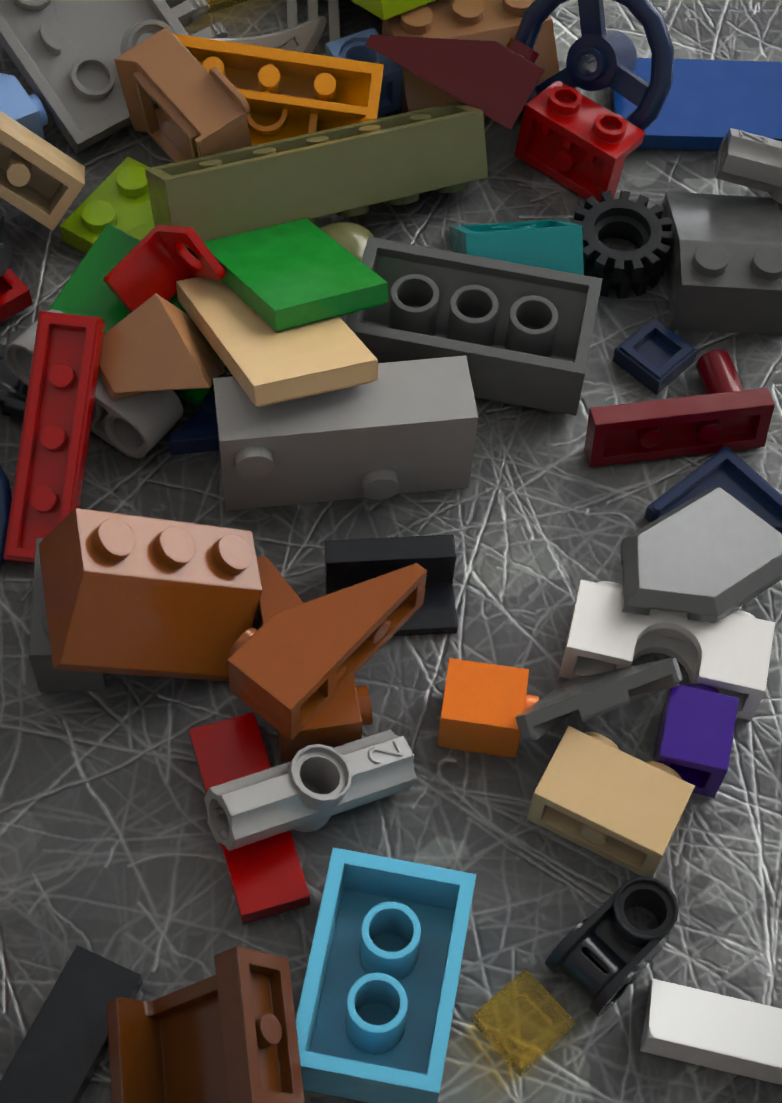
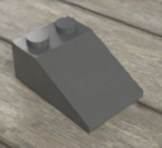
[664,192,782,335]

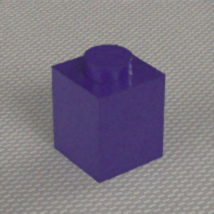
[652,684,739,798]

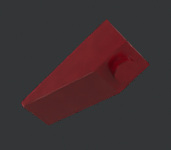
[366,35,545,130]

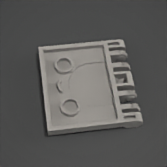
[0,0,229,154]

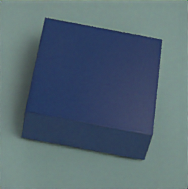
[613,317,698,395]

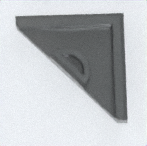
[515,657,683,741]

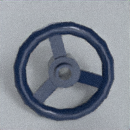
[514,0,674,131]

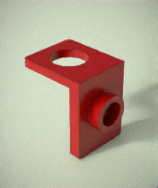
[103,225,227,313]

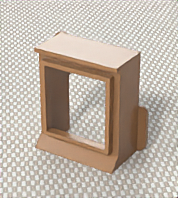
[114,27,252,163]

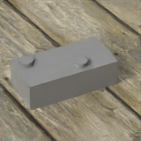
[213,355,478,511]

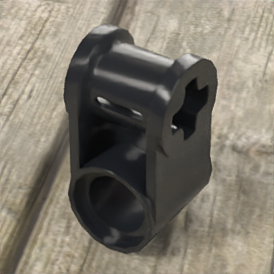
[545,876,679,1017]

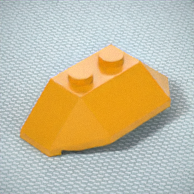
[173,33,384,146]

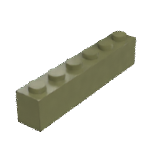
[145,102,488,254]

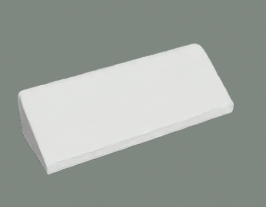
[640,978,782,1085]

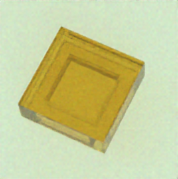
[471,968,576,1077]

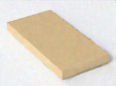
[176,277,378,407]

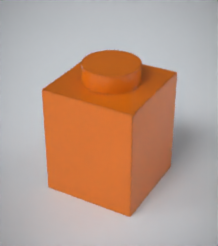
[437,658,539,758]

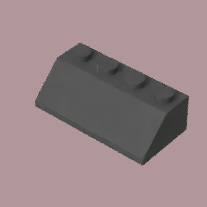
[345,237,602,416]

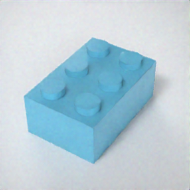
[296,847,476,1103]

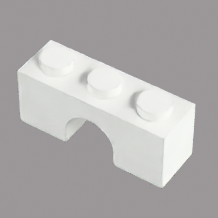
[559,579,775,720]

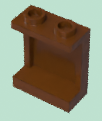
[106,946,305,1103]

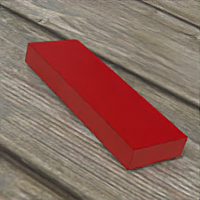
[189,712,310,924]

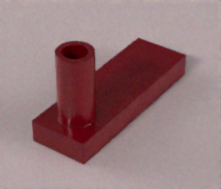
[584,350,775,467]

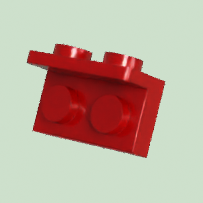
[514,81,645,202]

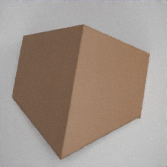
[98,293,225,401]

